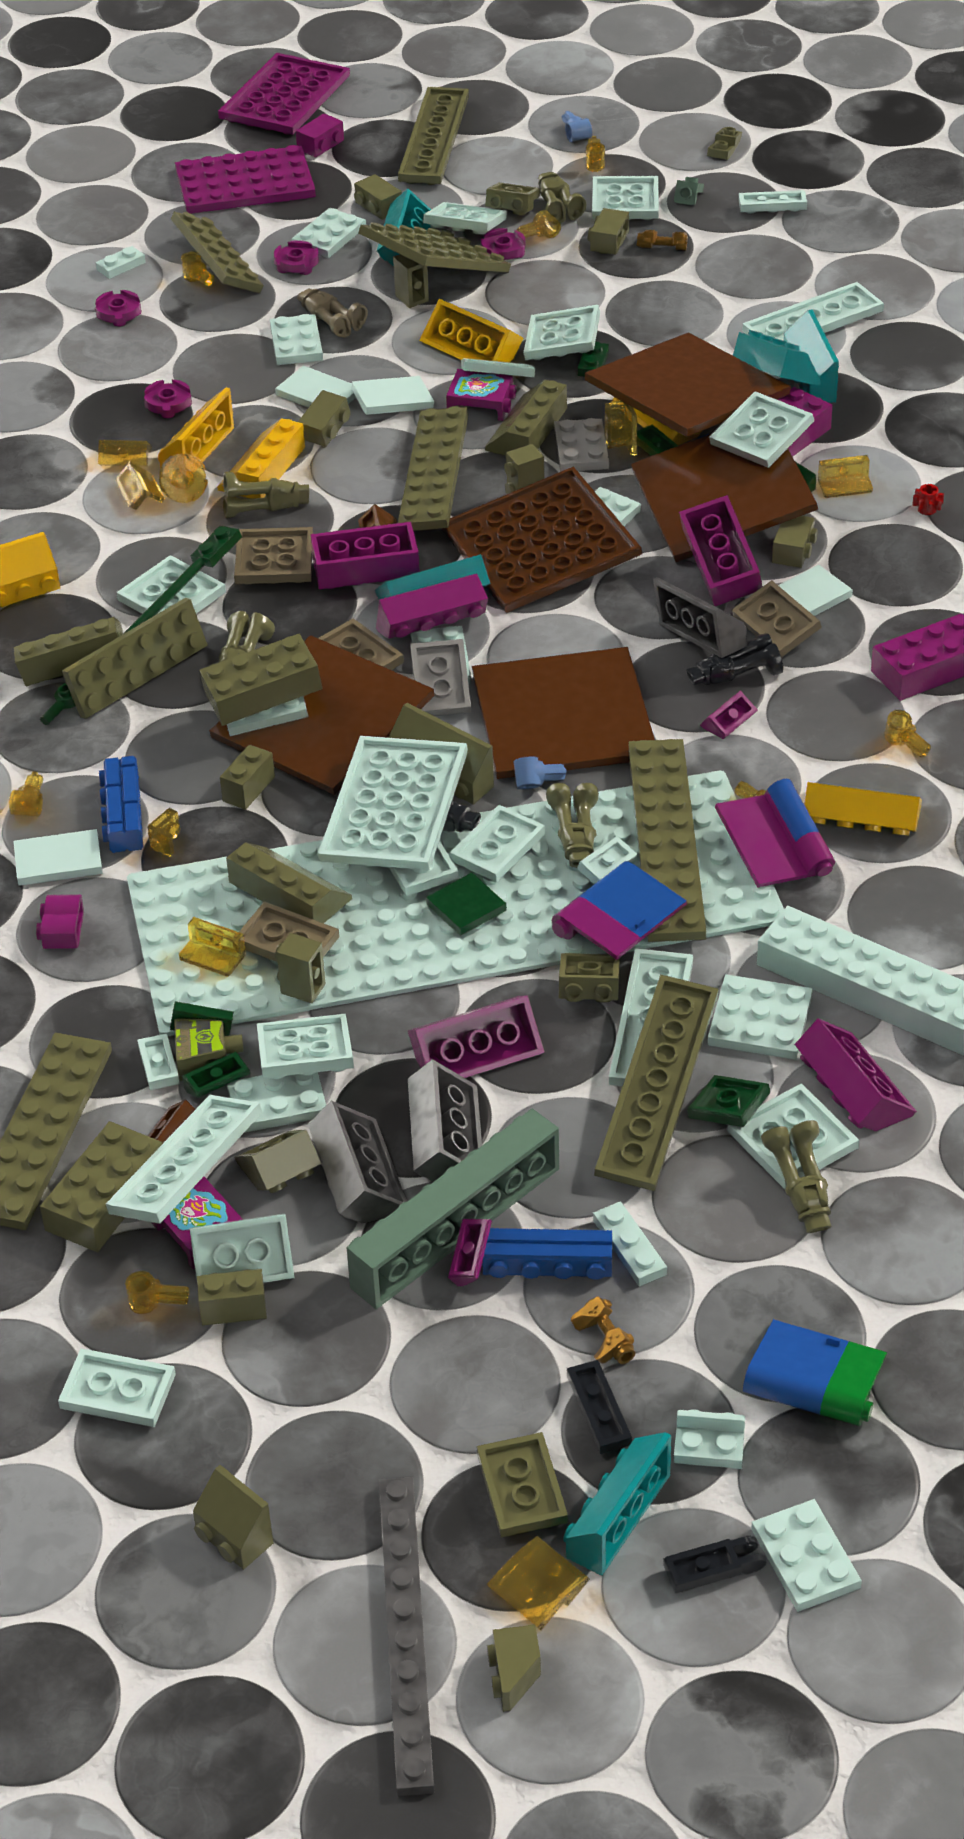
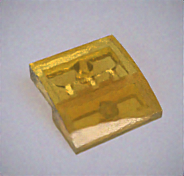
[487,1536,590,1631]

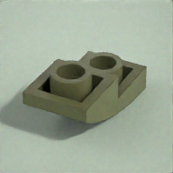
[707,127,742,160]

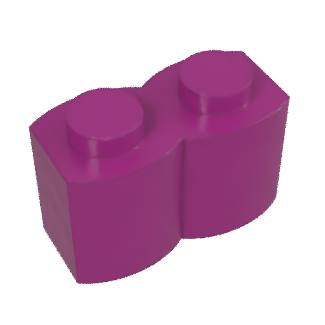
[36,894,84,949]

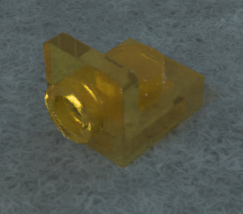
[147,807,180,857]

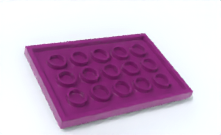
[218,53,350,135]
[175,145,316,214]

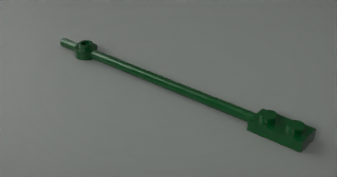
[40,526,242,725]

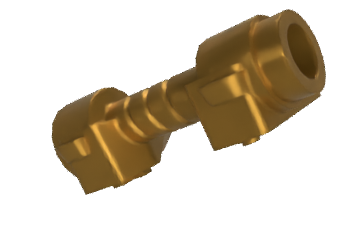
[637,230,688,251]
[571,1296,636,1364]

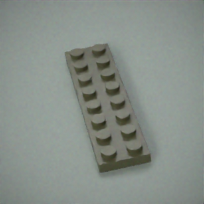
[398,87,469,185]
[398,406,469,531]
[594,974,719,1191]
[0,1033,112,1230]

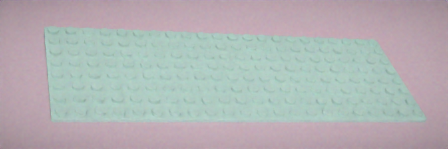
[127,770,784,1036]

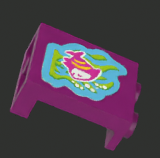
[446,369,517,421]
[151,1177,243,1269]

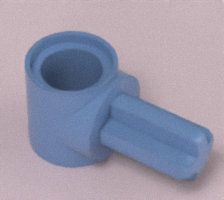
[562,111,592,142]
[513,757,566,790]

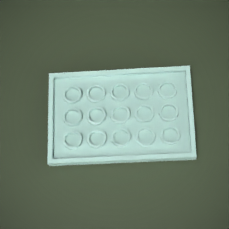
[318,736,468,870]

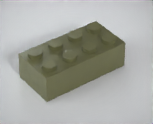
[199,633,323,726]
[40,1121,162,1253]

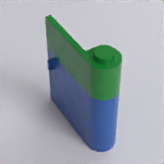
[743,1319,887,1426]

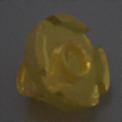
[159,454,208,503]

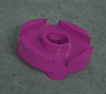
[481,228,526,260]
[274,241,319,275]
[95,290,142,327]
[144,379,192,418]

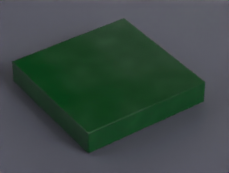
[426,872,507,936]
[687,1075,770,1127]

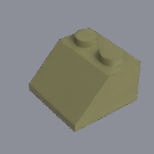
[234,1129,322,1193]
[193,1465,274,1570]

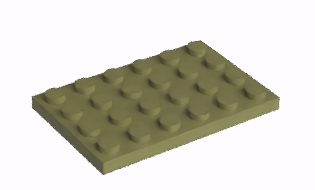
[358,222,511,273]

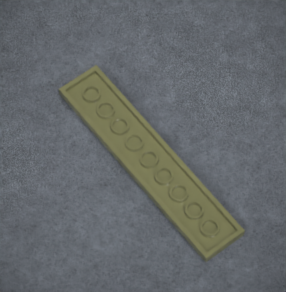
[629,739,706,942]

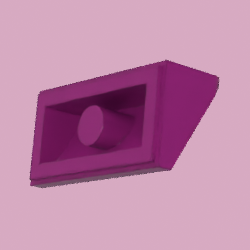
[700,690,758,739]
[448,1219,492,1286]

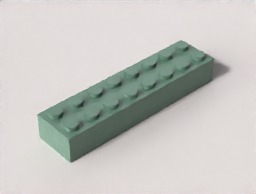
[346,1108,559,1310]

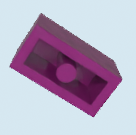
[296,113,344,158]

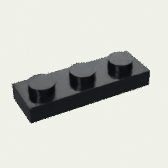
[567,1360,632,1454]

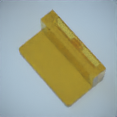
[605,401,637,456]
[98,440,152,467]
[818,455,873,498]
[115,462,165,510]
[179,917,246,977]

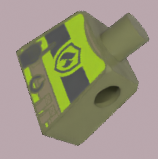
[174,1019,244,1081]

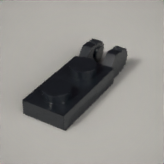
[663,1535,767,1594]

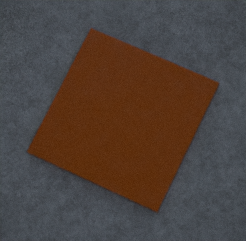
[585,332,791,437]
[631,433,818,562]
[442,466,642,613]
[209,635,435,795]
[472,647,655,779]

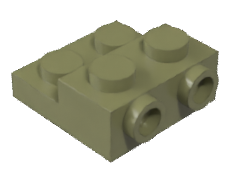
[485,182,541,215]
[559,953,620,1003]

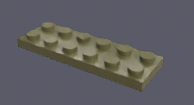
[171,211,264,293]
[62,598,208,719]

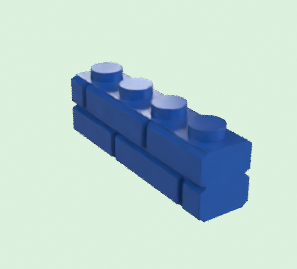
[99,756,144,853]
[482,1228,612,1280]

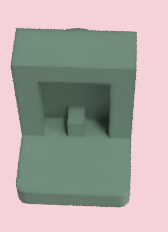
[674,177,704,205]

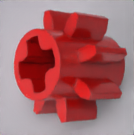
[912,484,944,515]

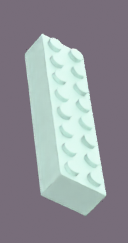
[757,905,964,1056]

